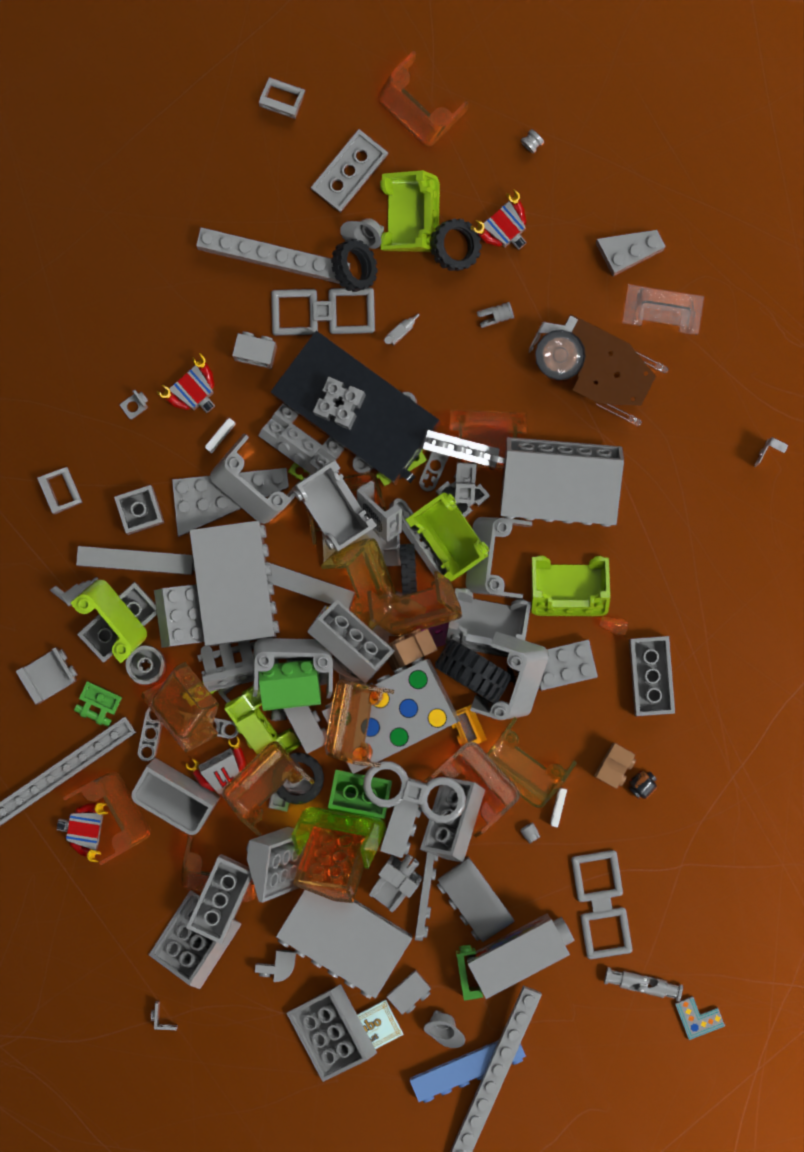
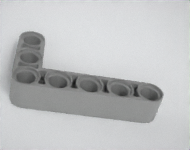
[138,706,239,761]

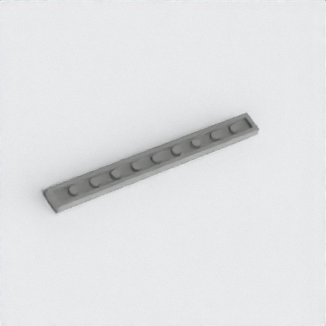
[0,717,137,826]
[450,985,542,1152]

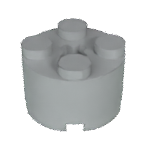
[126,646,166,685]

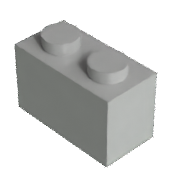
[387,970,431,1014]

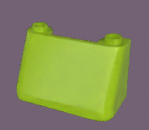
[380,170,440,252]
[405,492,489,583]
[531,556,610,616]
[70,580,147,663]

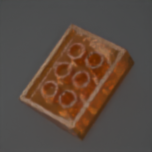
[293,822,372,903]

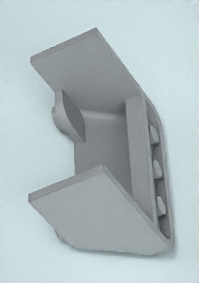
[210,434,300,524]
[465,517,532,599]
[470,631,549,720]
[253,638,333,698]

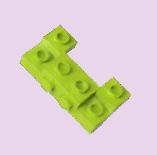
[224,683,301,769]

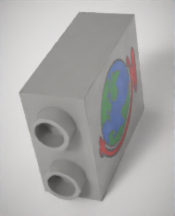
[466,913,575,999]

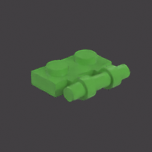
[74,681,123,727]

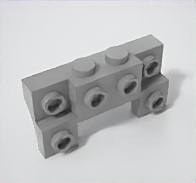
[258,404,345,474]
[322,529,401,569]

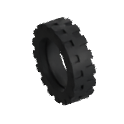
[430,219,482,271]
[331,239,378,292]
[400,543,417,595]
[272,753,324,804]

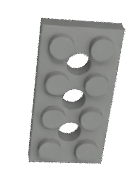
[311,129,388,213]

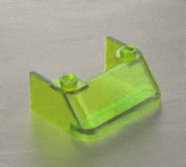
[291,807,386,869]

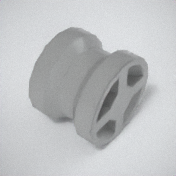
[520,129,544,154]

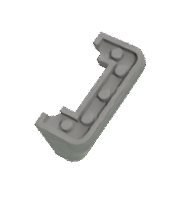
[293,460,377,551]
[446,588,531,658]

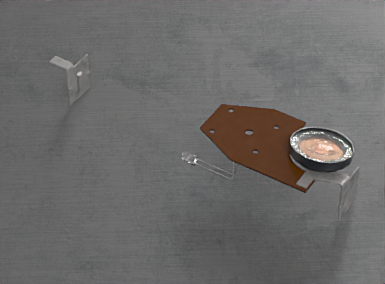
[529,314,788,467]

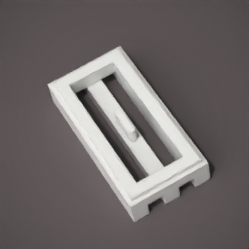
[205,418,236,453]
[550,788,567,827]

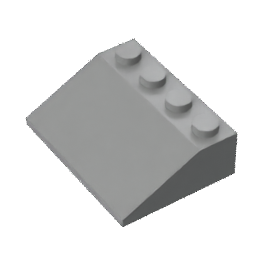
[246,827,308,903]
[149,890,242,989]
[287,984,377,1082]

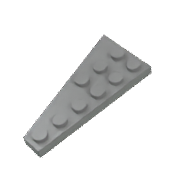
[172,468,289,537]

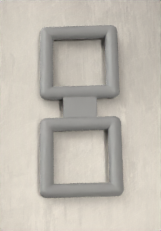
[271,288,375,336]
[571,850,633,960]

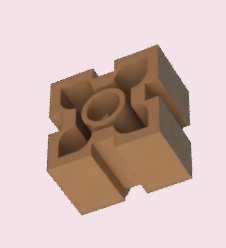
[388,628,438,671]
[594,743,636,789]

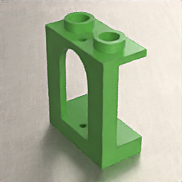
[456,945,483,1001]

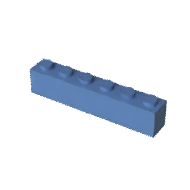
[410,1040,526,1103]

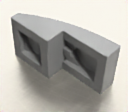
[455,462,476,504]

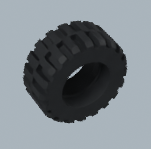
[435,639,511,703]

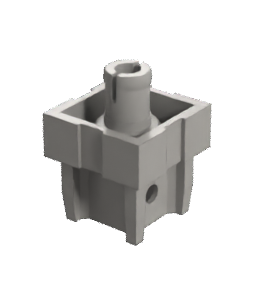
[369,855,423,912]

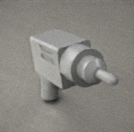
[384,314,419,346]
[50,577,98,606]

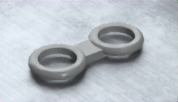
[363,761,466,823]

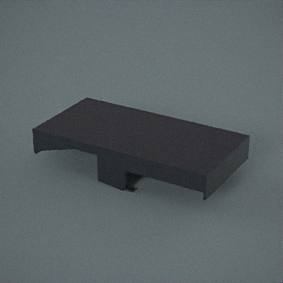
[271,331,441,486]

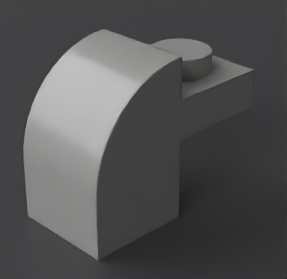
[255,949,296,982]

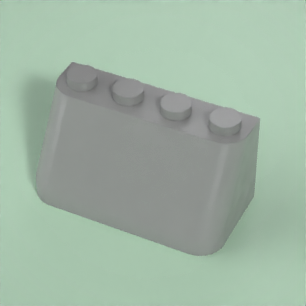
[132,758,221,835]
[437,856,515,942]

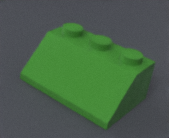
[259,660,321,711]
[328,770,392,819]

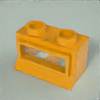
[451,704,487,749]

